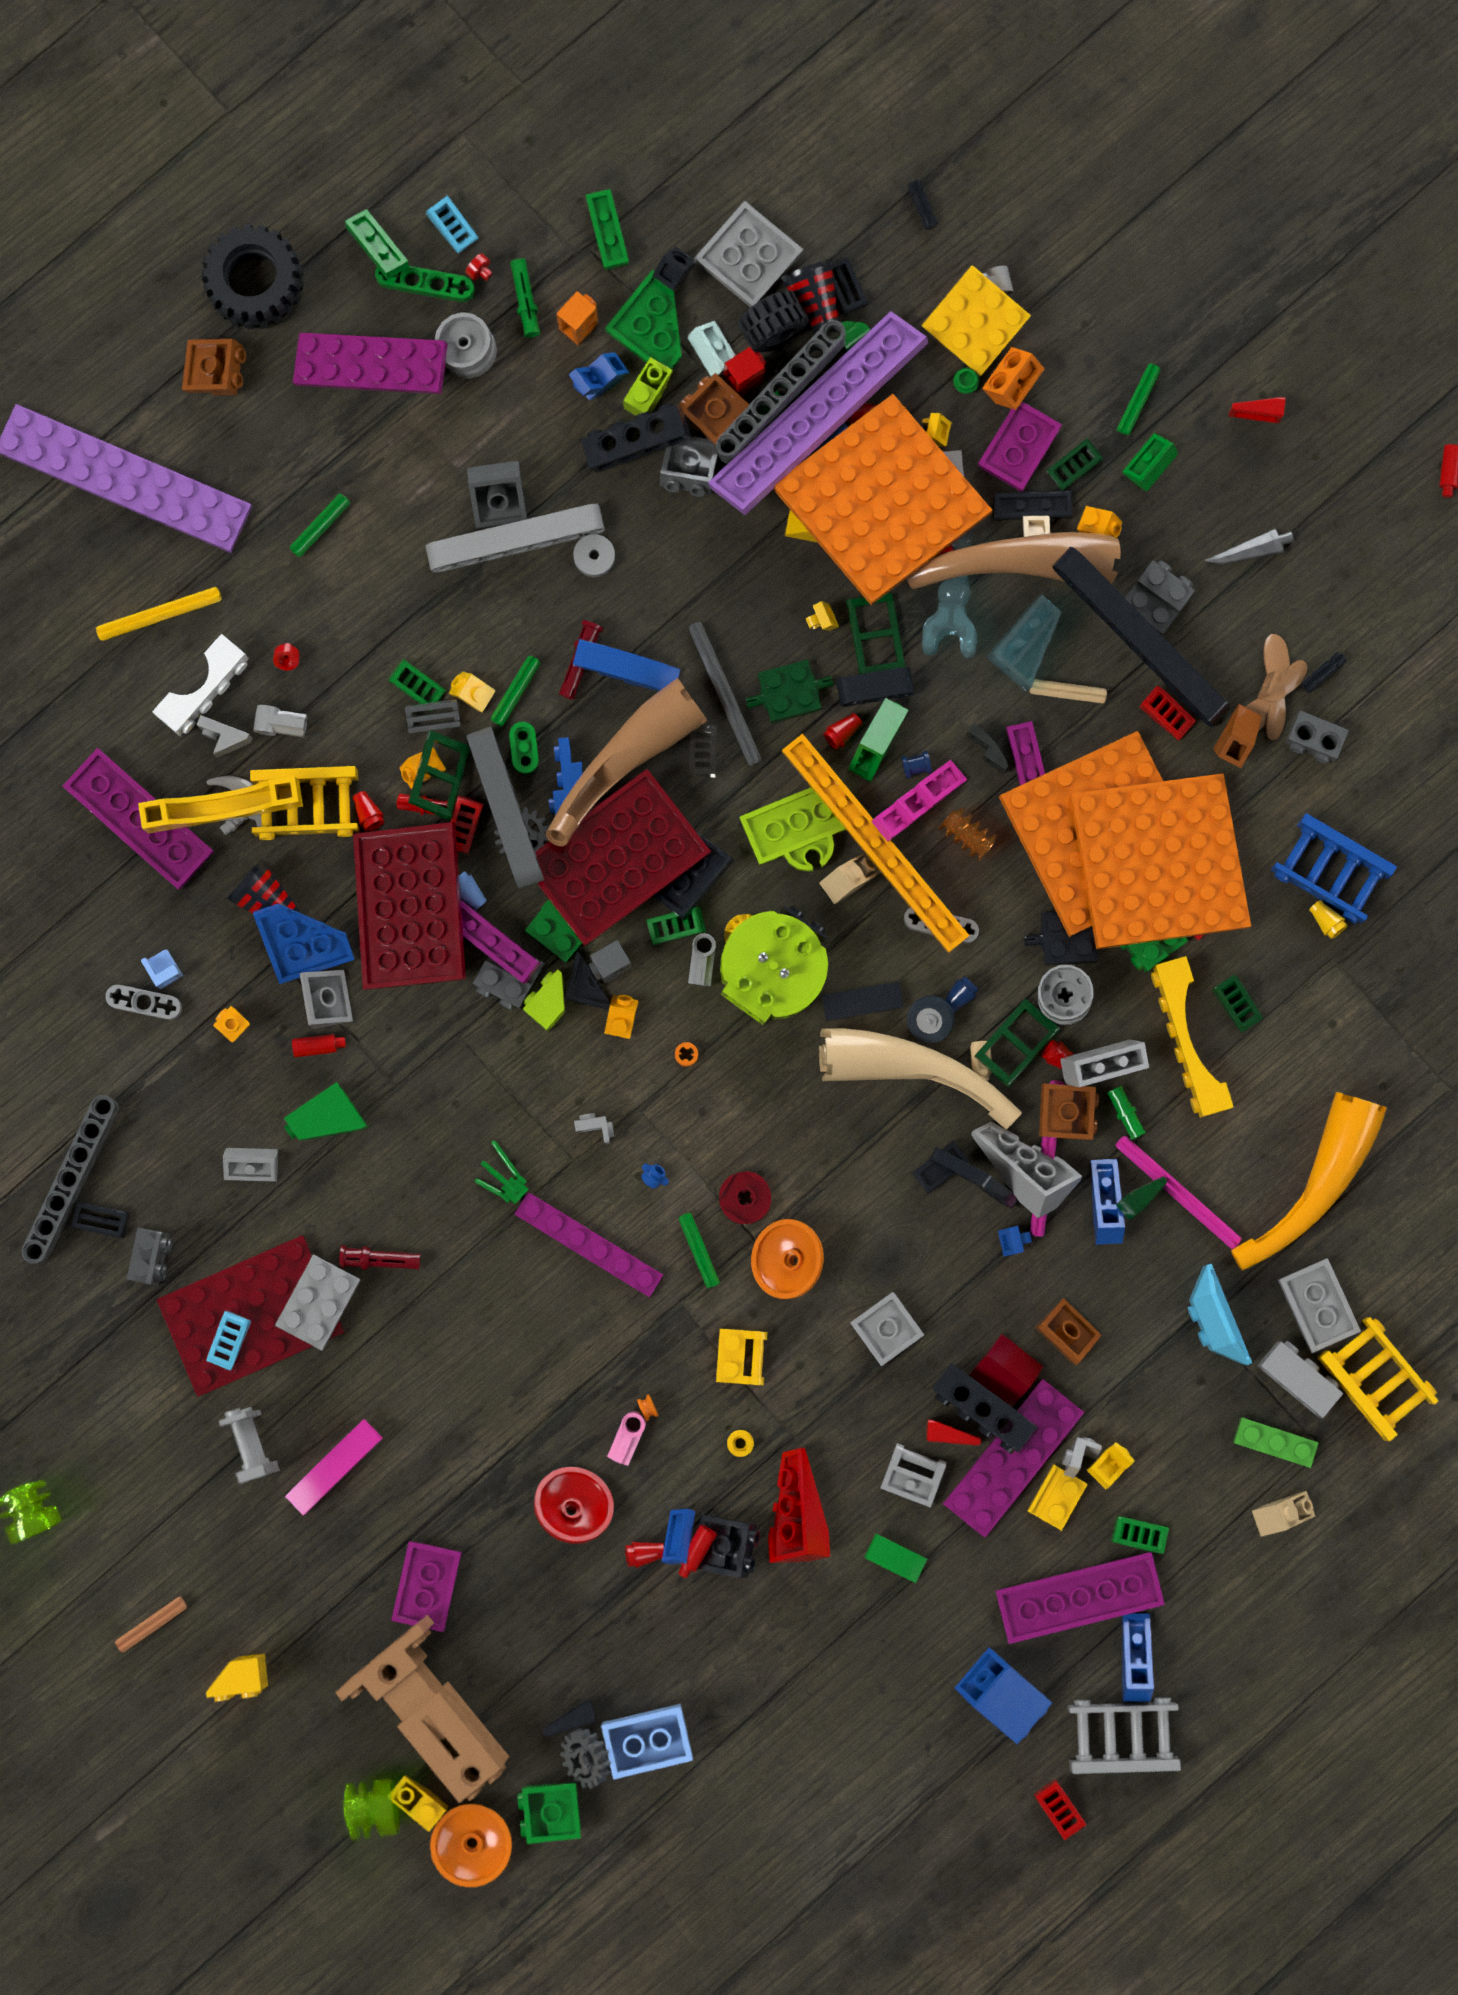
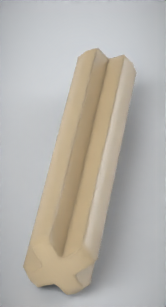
[1030,679,1107,703]

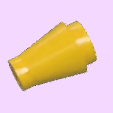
[1309,900,1347,939]

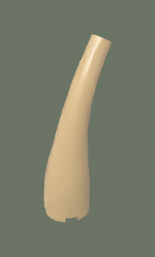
[819,1028,1022,1129]

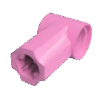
[607,1411,646,1466]

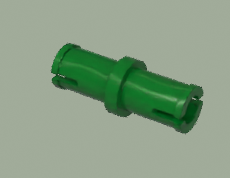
[1107,1086,1146,1140]

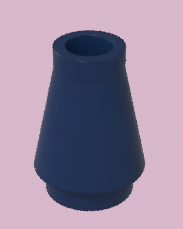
[945,976,979,1012]

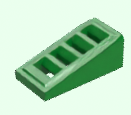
[387,659,446,711]
[647,907,706,945]
[1111,1515,1169,1554]

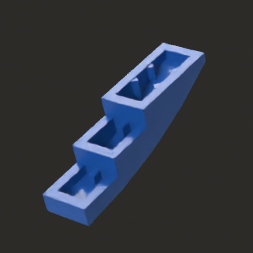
[573,639,680,691]

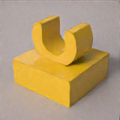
[922,413,951,447]
[806,601,839,631]

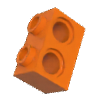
[556,291,598,345]
[982,347,1045,410]

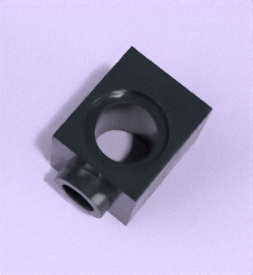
[652,246,696,291]

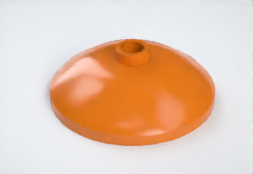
[751,1219,824,1299]
[430,1804,512,1887]

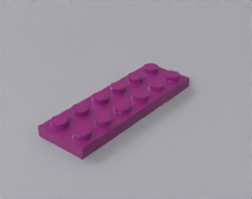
[293,333,448,394]
[62,748,214,891]
[943,1379,1084,1538]
[995,1552,1165,1644]

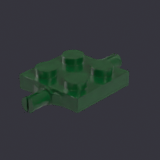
[745,660,834,724]

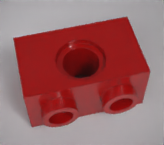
[724,347,766,397]

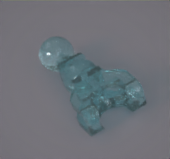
[922,530,977,658]

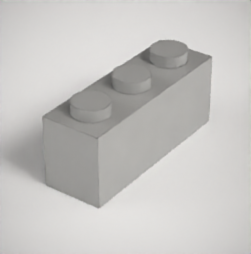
[1060,1039,1149,1087]
[1257,1341,1343,1418]

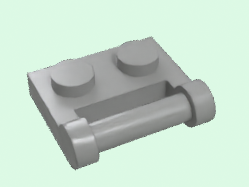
[880,1443,947,1507]

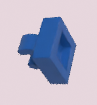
[998,1226,1032,1256]

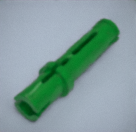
[510,259,540,338]

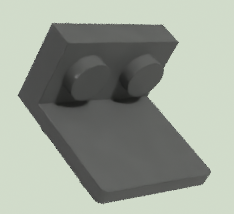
[127,1228,173,1286]

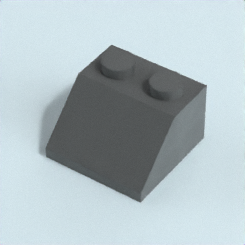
[467,461,527,528]

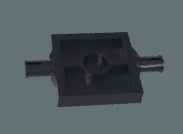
[1024,912,1098,966]

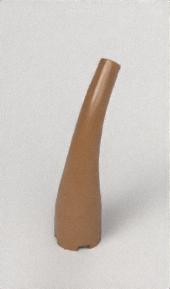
[907,532,1121,589]
[546,678,708,846]

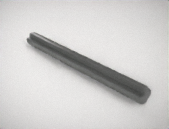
[689,622,761,766]

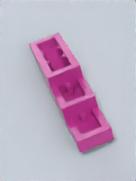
[871,760,967,841]
[285,1419,383,1516]

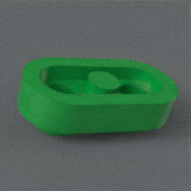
[509,722,539,775]

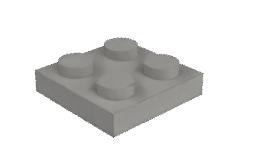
[850,1292,924,1366]

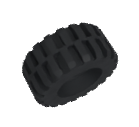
[201,224,304,330]

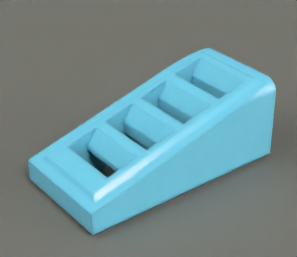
[426,195,479,253]
[206,1311,252,1371]

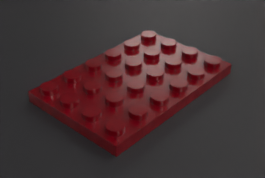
[535,769,711,947]
[353,822,466,990]
[156,1235,345,1397]

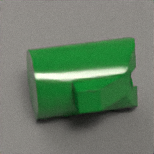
[836,321,870,353]

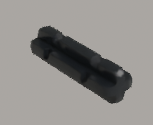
[908,180,938,230]
[1301,652,1346,693]

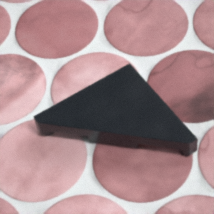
[565,952,610,1011]

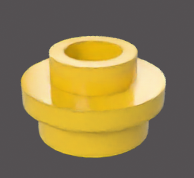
[727,1430,754,1457]

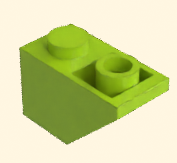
[623,357,673,416]
[523,970,565,1032]

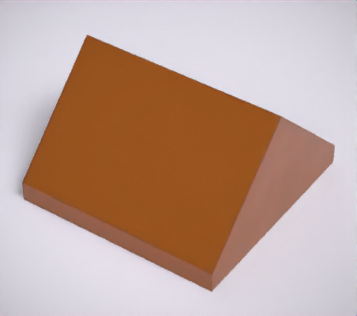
[1035,1298,1101,1365]

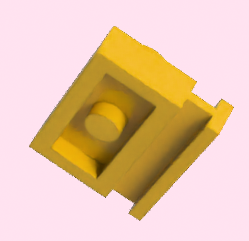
[1027,1464,1087,1531]

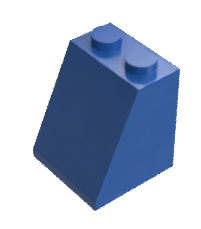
[955,1647,1052,1744]

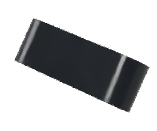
[836,667,915,707]

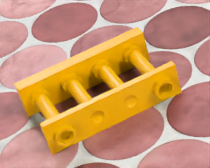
[250,766,360,840]
[1316,1317,1438,1442]

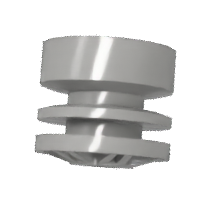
[1038,965,1093,1025]

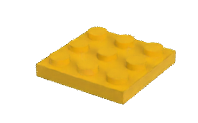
[922,265,1031,376]

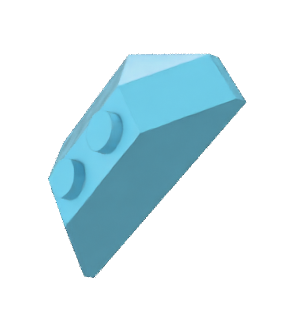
[1188,1264,1252,1365]

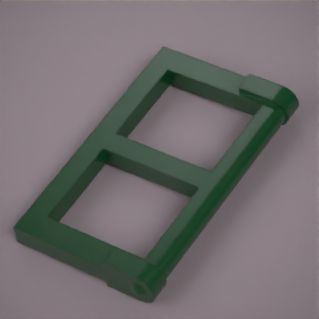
[846,593,905,674]
[408,730,471,820]
[974,998,1060,1088]

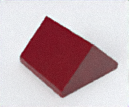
[969,1333,1043,1407]

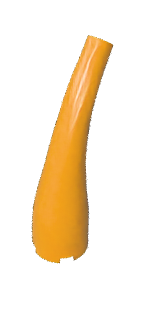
[1231,1092,1387,1271]

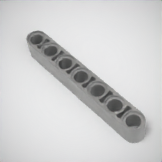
[425,504,605,573]

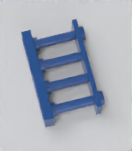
[1271,813,1397,924]

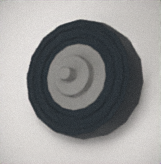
[907,995,955,1043]

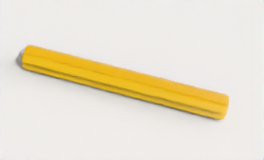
[96,587,221,641]

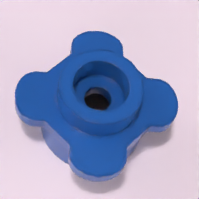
[641,1163,669,1189]

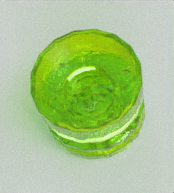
[0,1479,63,1545]
[343,1777,400,1841]

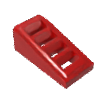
[1228,397,1286,424]
[1139,685,1196,741]
[451,795,484,854]
[926,1419,981,1446]
[1033,1779,1086,1840]

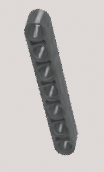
[716,320,846,463]
[466,726,544,889]
[22,1095,119,1264]

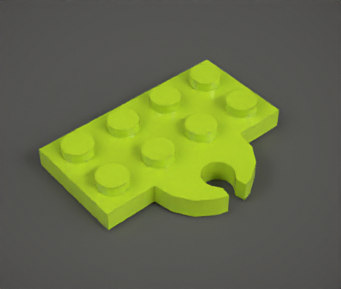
[739,787,846,872]

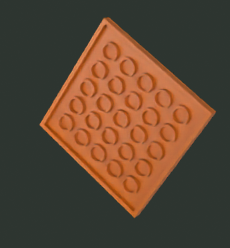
[773,394,992,605]
[999,731,1163,937]
[1070,773,1251,949]

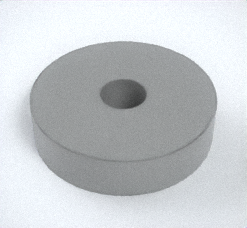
[573,534,615,577]

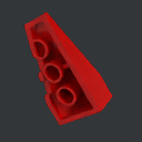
[768,1448,830,1563]

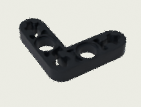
[929,1147,1018,1209]

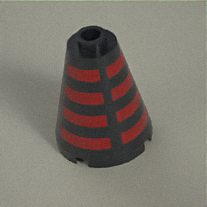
[781,259,838,332]
[226,859,300,914]

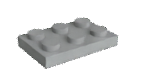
[275,1255,361,1351]
[1278,1258,1361,1353]

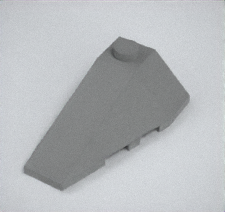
[971,1122,1082,1218]

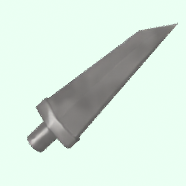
[1205,529,1294,565]

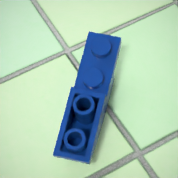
[549,737,583,815]

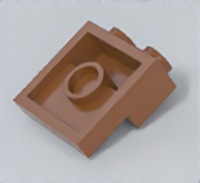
[182,339,246,396]
[679,373,749,446]
[1039,1084,1099,1140]

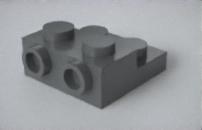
[660,436,718,497]
[1126,561,1195,635]
[473,957,545,1011]

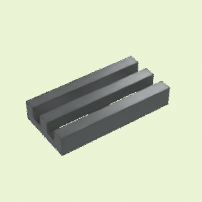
[405,699,461,733]

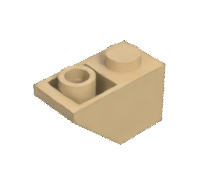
[820,853,882,904]
[1252,1491,1315,1536]

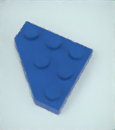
[253,904,354,984]

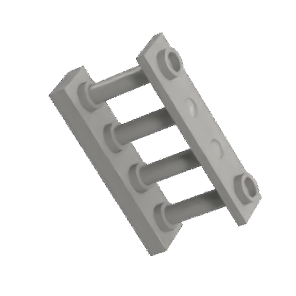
[219,1407,280,1483]
[1067,1697,1181,1774]

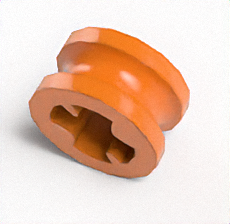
[675,1042,698,1067]
[637,1394,659,1421]

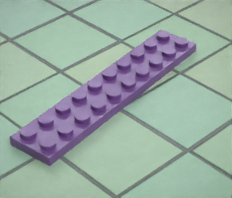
[708,312,928,515]
[0,404,252,553]

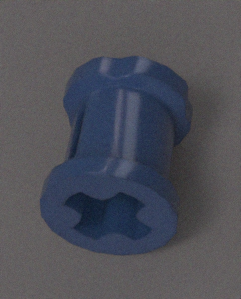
[901,751,932,779]

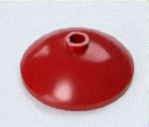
[534,1467,614,1543]

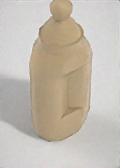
[970,1041,992,1081]

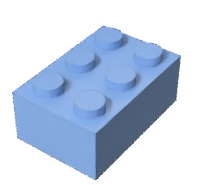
[601,1704,693,1779]

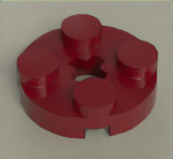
[719,1171,771,1224]

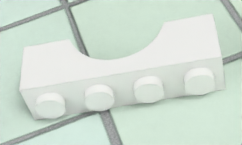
[152,634,248,736]

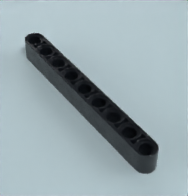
[1052,546,1230,727]

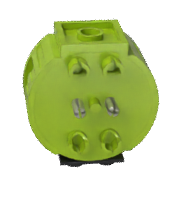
[720,906,828,1025]

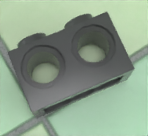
[1284,711,1349,764]
[589,940,632,984]

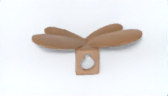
[1246,634,1307,740]

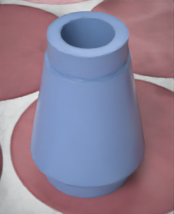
[459,871,487,911]

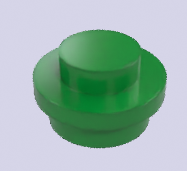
[953,368,979,394]

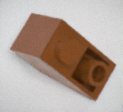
[1213,704,1262,768]

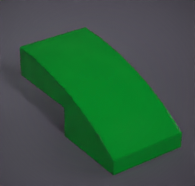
[864,1534,927,1583]

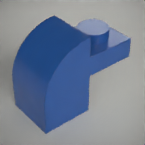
[569,352,629,400]

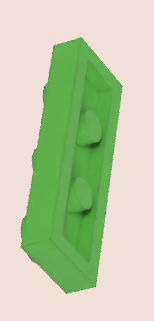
[1233,1418,1319,1468]

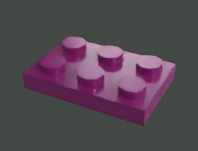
[977,402,1062,492]
[391,1541,462,1632]

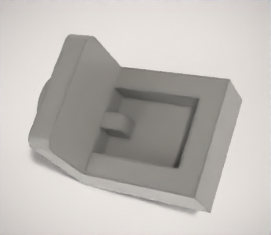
[574,1113,614,1145]
[1062,1437,1102,1478]

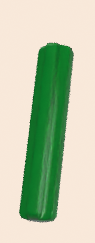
[1117,363,1161,436]
[290,494,350,557]
[491,655,540,726]
[678,1213,719,1288]

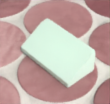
[688,321,736,377]

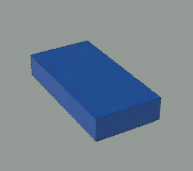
[662,1509,695,1565]

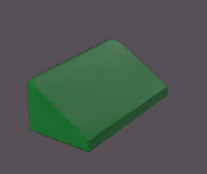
[1122,433,1178,491]

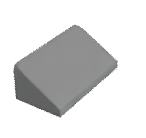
[223,1148,278,1181]

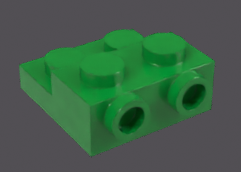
[525,900,582,964]
[1119,937,1188,973]
[518,1782,581,1844]

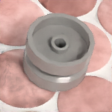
[435,312,497,379]

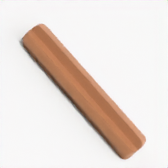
[115,1597,187,1652]

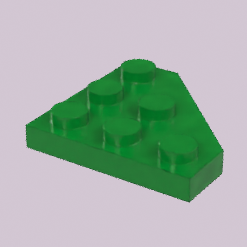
[605,269,682,370]

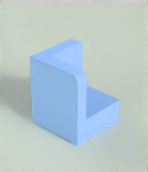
[141,950,183,989]

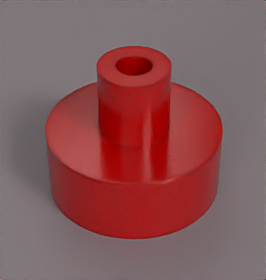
[465,253,493,281]
[273,643,300,671]

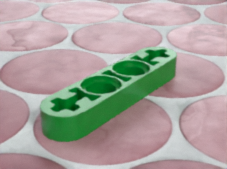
[375,266,474,302]

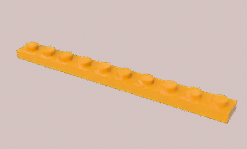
[782,734,970,953]

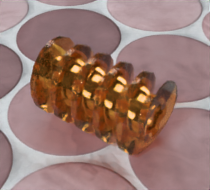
[938,807,996,863]

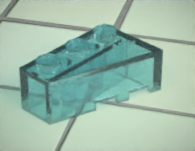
[986,595,1061,691]

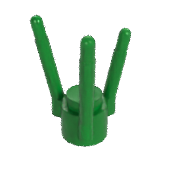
[475,1140,529,1204]

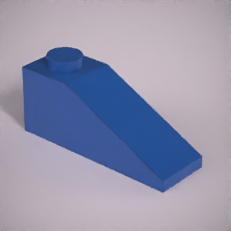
[1091,1159,1125,1244]
[1122,1613,1154,1702]

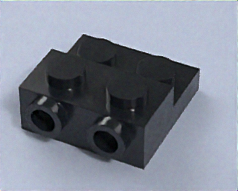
[698,1515,760,1578]

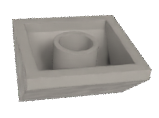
[300,970,353,1029]

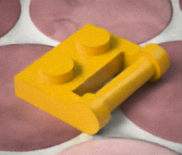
[716,1329,767,1385]

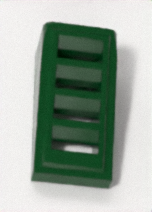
[1046,438,1104,491]
[1211,974,1263,1033]
[1116,1176,1167,1219]

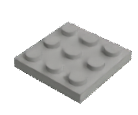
[695,201,803,307]

